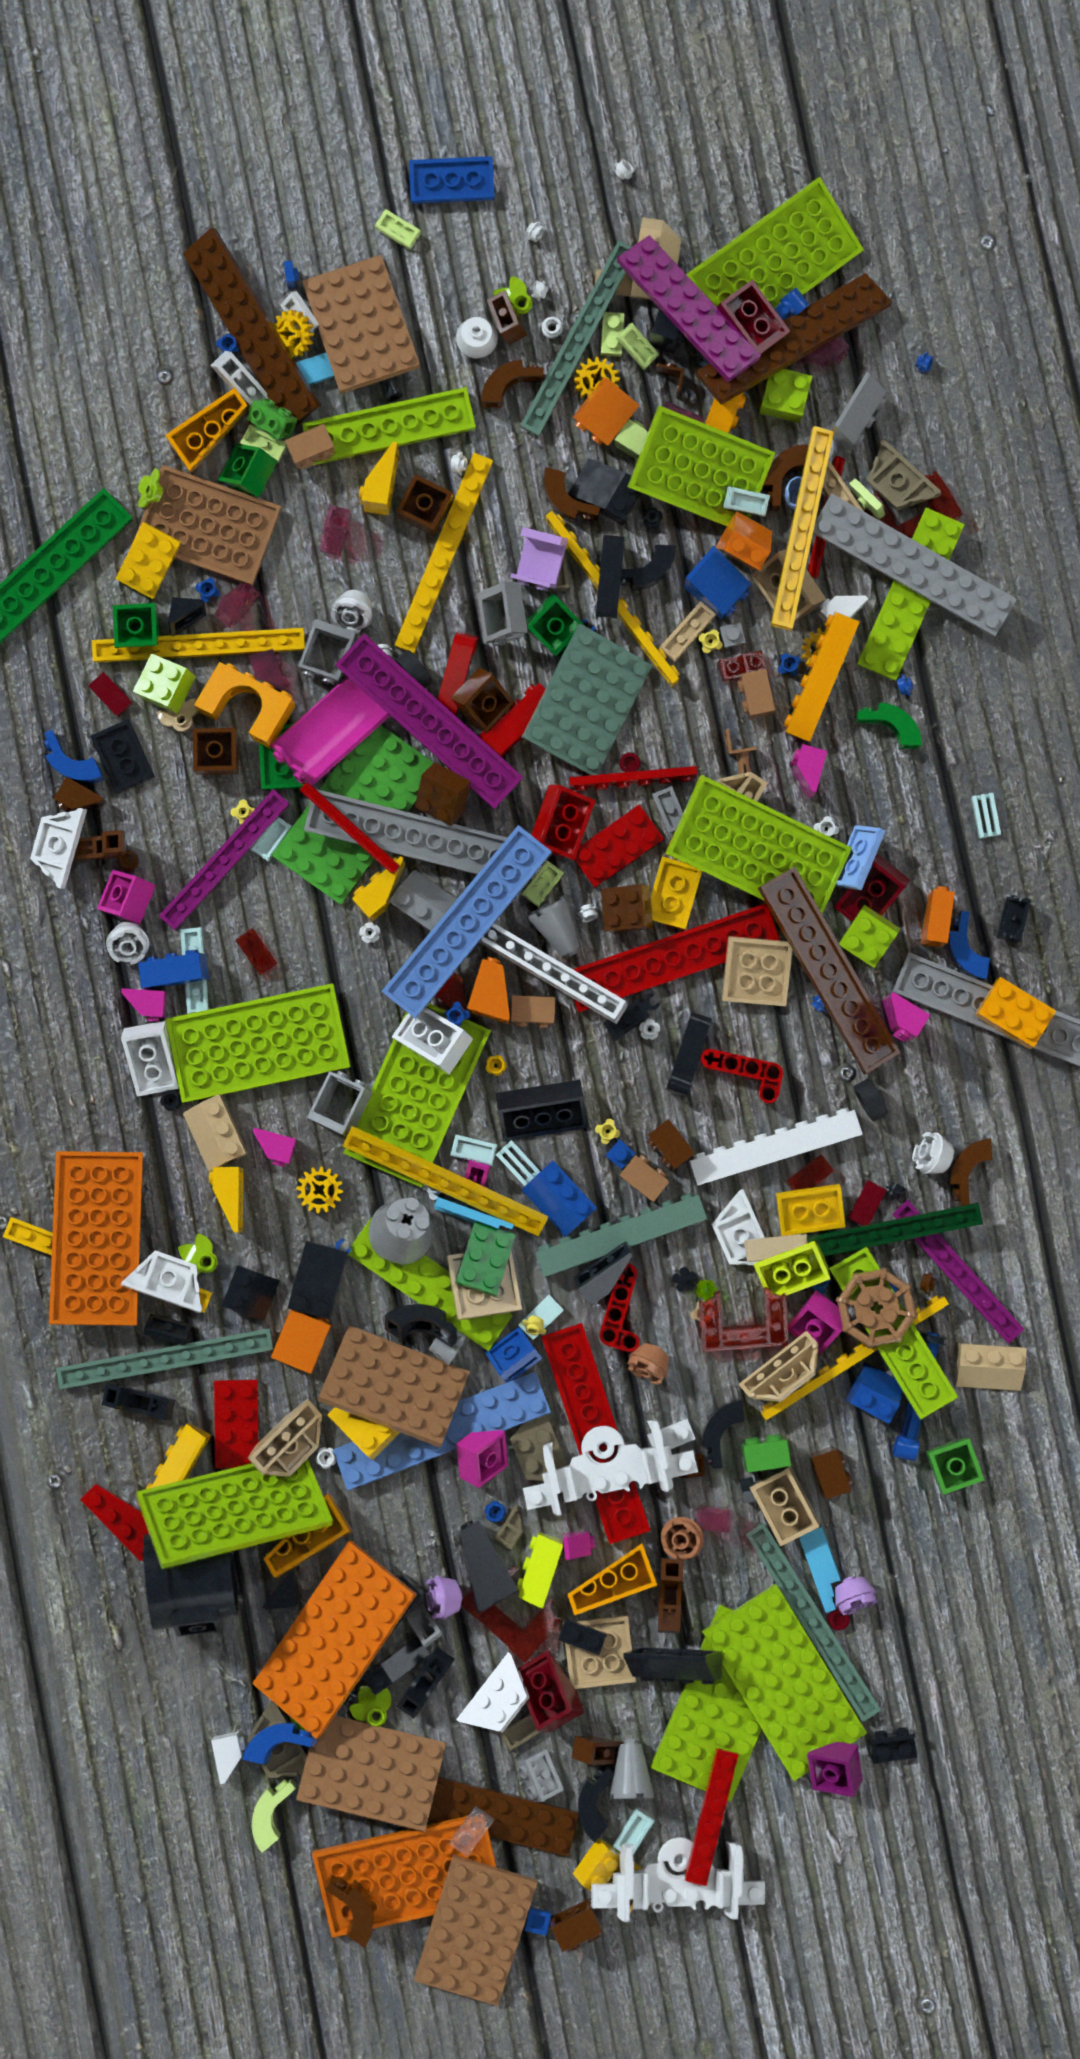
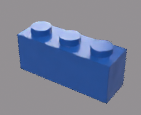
[138,950,209,990]

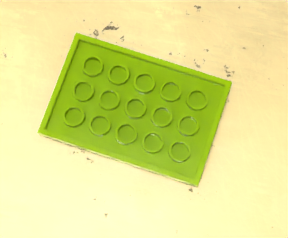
[628,406,776,526]

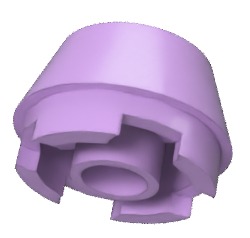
[426,1576,462,1620]
[835,1576,877,1615]

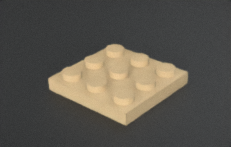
[722,936,792,1006]
[446,1251,522,1321]
[563,1615,636,1689]

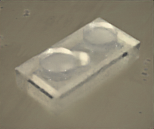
[450,1806,493,1857]

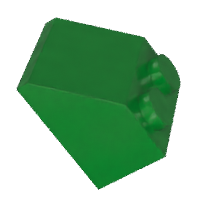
[218,443,277,498]
[526,594,585,656]
[112,603,160,648]

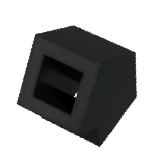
[739,1477,756,1504]

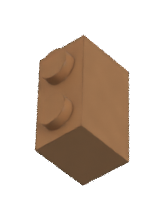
[285,424,336,469]
[737,669,775,719]
[511,995,555,1028]
[619,1155,669,1202]

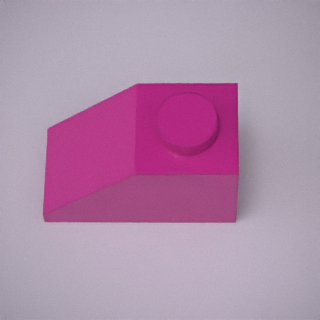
[121,988,167,1022]
[253,1128,297,1167]
[563,1531,595,1560]

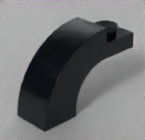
[620,545,676,591]
[385,1304,457,1347]
[101,1383,175,1421]
[702,1399,744,1469]
[396,1647,455,1719]
[578,1764,614,1843]

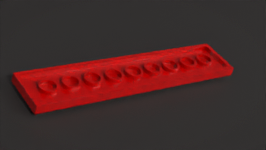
[573,903,780,1013]
[541,1323,651,1545]

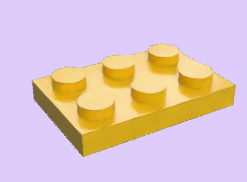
[115,522,182,599]
[651,856,702,930]
[776,1184,846,1236]

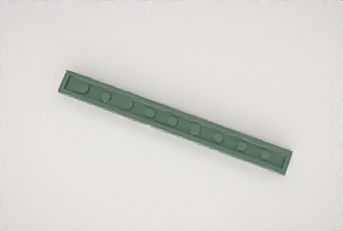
[520,240,631,437]
[56,1328,274,1389]
[745,1522,881,1722]

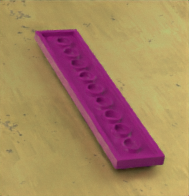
[335,634,523,810]

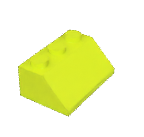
[753,1241,831,1302]
[516,1532,563,1608]

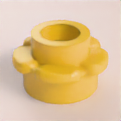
[486,1055,507,1076]

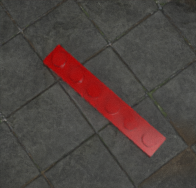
[569,766,698,792]
[684,1748,739,1886]

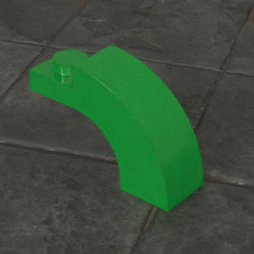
[855,703,922,749]

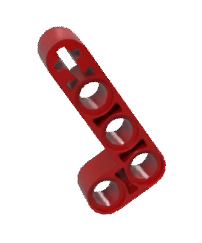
[438,631,479,717]
[700,1049,783,1104]
[599,1264,640,1352]

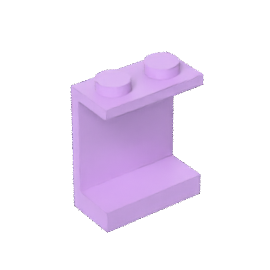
[510,527,568,591]

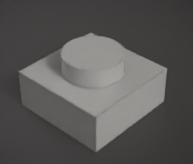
[719,622,746,649]

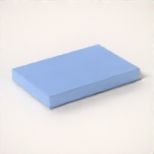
[835,825,885,890]

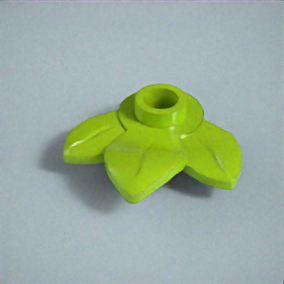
[493,276,533,315]
[138,468,163,508]
[178,1234,218,1275]
[349,1685,392,1726]

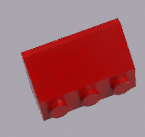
[531,785,596,860]

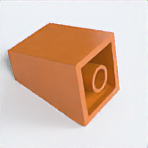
[716,511,773,571]
[467,957,510,1024]

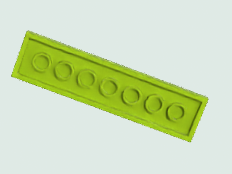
[302,387,476,466]
[857,508,965,681]
[348,1218,513,1351]
[829,1247,958,1420]

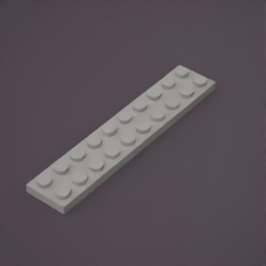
[813,494,1017,637]
[304,789,507,874]
[892,952,1080,1067]

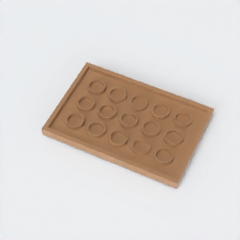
[302,255,421,394]
[135,465,282,586]
[318,1325,470,1448]
[296,1716,446,1832]
[414,1854,538,2006]

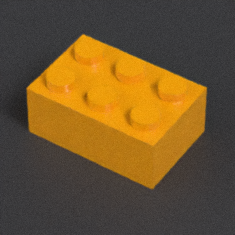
[974,977,1056,1049]

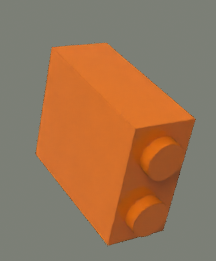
[572,377,640,446]
[920,886,955,948]
[271,1309,332,1374]

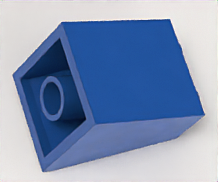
[684,546,751,620]
[845,1362,902,1424]

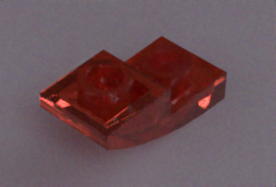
[718,650,766,682]
[235,928,278,976]
[785,1154,834,1191]

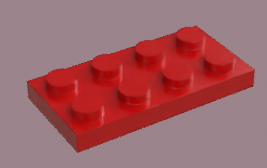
[574,804,664,889]
[214,1379,259,1468]

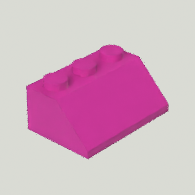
[883,992,930,1043]

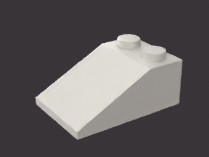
[392,1007,473,1074]
[121,1020,179,1096]

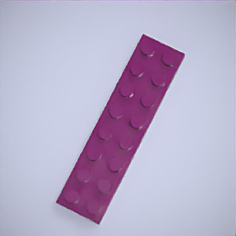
[617,235,761,382]

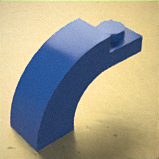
[44,730,105,784]
[947,911,990,981]
[242,1722,318,1764]

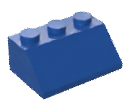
[522,1160,597,1237]

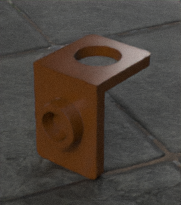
[655,363,685,398]

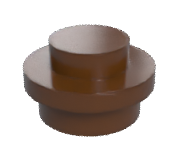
[117,850,139,872]
[920,1273,936,1294]

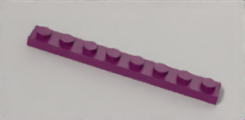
[159,789,290,931]
[891,1200,1025,1344]

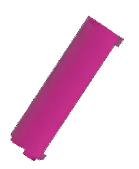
[270,677,390,786]

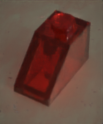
[435,972,468,1014]

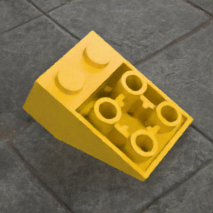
[352,856,405,922]
[572,1838,642,1914]

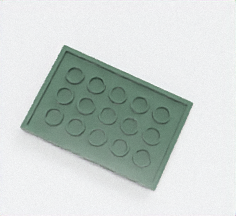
[521,624,652,775]

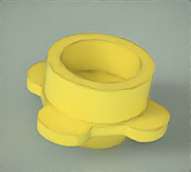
[699,630,723,654]
[230,800,255,824]
[595,1119,620,1144]
[522,1316,546,1335]

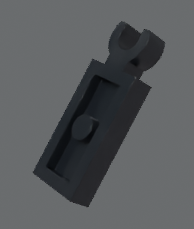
[603,993,660,1041]

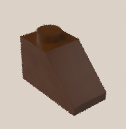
[487,290,527,345]
[53,777,106,812]
[572,1736,624,1765]

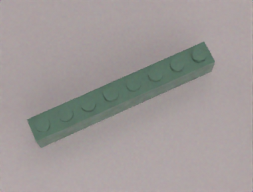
[535,1192,707,1277]

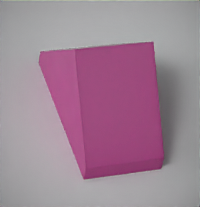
[464,1160,491,1187]

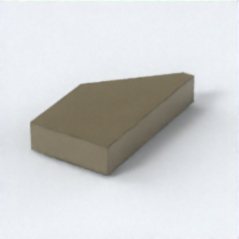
[494,1504,524,1550]

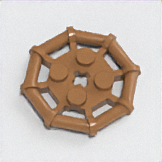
[836,1267,918,1349]

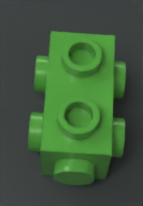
[246,398,298,440]

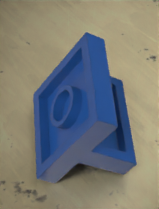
[485,1327,543,1383]

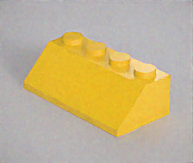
[146,1423,211,1489]

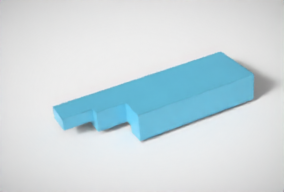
[296,353,334,386]
[434,1197,514,1229]
[799,1525,841,1613]

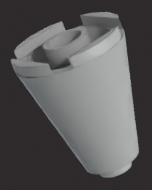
[527,896,580,958]
[610,1739,654,1799]

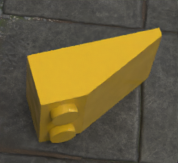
[359,442,400,516]
[209,1167,244,1233]
[328,1407,400,1461]

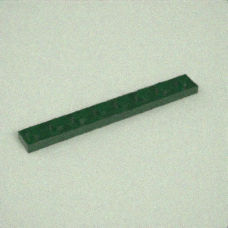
[808,1202,983,1256]

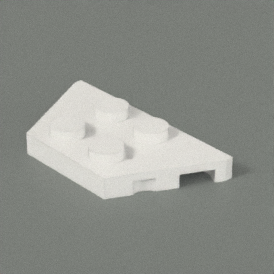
[30,808,87,889]
[711,1189,765,1265]
[121,1250,202,1313]
[457,1652,530,1732]

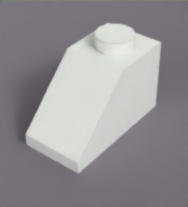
[819,596,868,622]
[211,1731,246,1784]

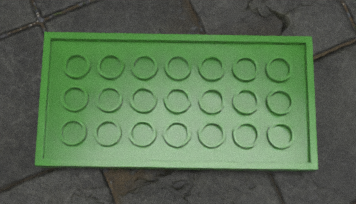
[272,725,434,905]

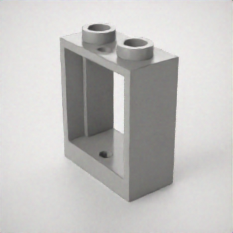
[477,581,528,646]
[298,619,357,685]
[307,1070,373,1137]

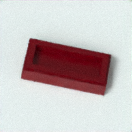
[88,671,133,718]
[848,1180,887,1225]

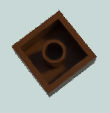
[396,474,454,536]
[451,668,515,733]
[193,728,239,775]
[415,762,471,826]
[601,884,653,933]
[646,1119,695,1170]
[808,1446,853,1500]
[551,1898,602,1952]

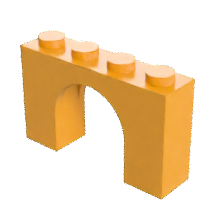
[194,662,296,749]

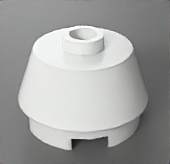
[456,317,498,359]
[331,590,372,633]
[106,922,149,964]
[912,1132,954,1174]

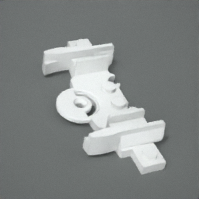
[523,1420,698,1516]
[591,1837,765,1922]

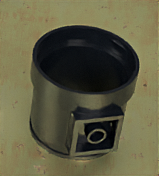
[143,1534,238,1637]

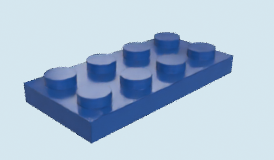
[409,156,495,204]

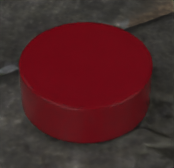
[619,752,640,772]
[827,1608,850,1630]

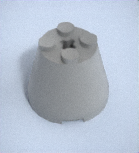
[368,1198,434,1265]

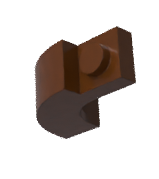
[481,359,544,408]
[763,444,808,511]
[544,467,600,523]
[73,830,126,861]
[948,1138,993,1206]
[658,1558,683,1634]
[325,1874,374,1948]

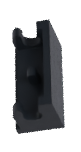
[996,895,1031,943]

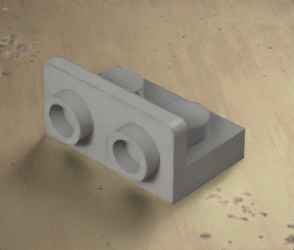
[517,1749,564,1802]

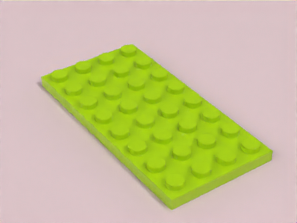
[686,177,864,308]
[665,775,852,914]
[165,983,351,1103]
[343,1003,491,1188]
[136,1458,333,1569]
[702,1584,867,1781]
[650,1604,762,1802]

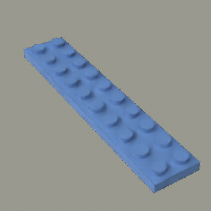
[382,825,552,1019]
[333,1372,551,1491]

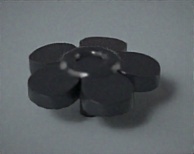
[672,1267,697,1292]

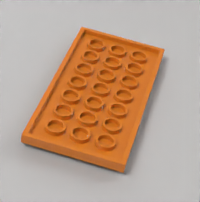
[49,1151,144,1326]
[252,1541,417,1739]
[312,1812,497,1938]

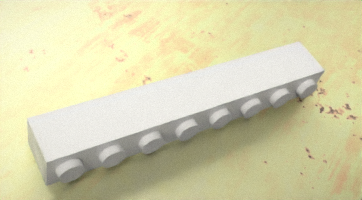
[479,923,628,1024]
[689,1108,863,1186]

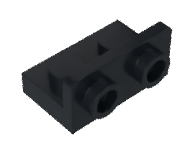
[869,1727,917,1764]

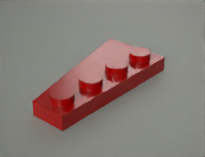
[80,1483,149,1562]

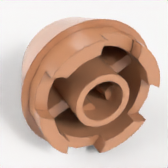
[627,1343,670,1385]
[661,1517,704,1560]

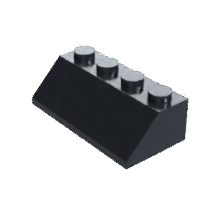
[495,1080,588,1142]
[623,1647,722,1684]

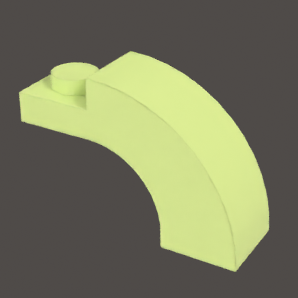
[252,1778,298,1853]

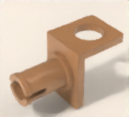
[724,729,758,774]

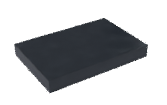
[90,718,155,794]

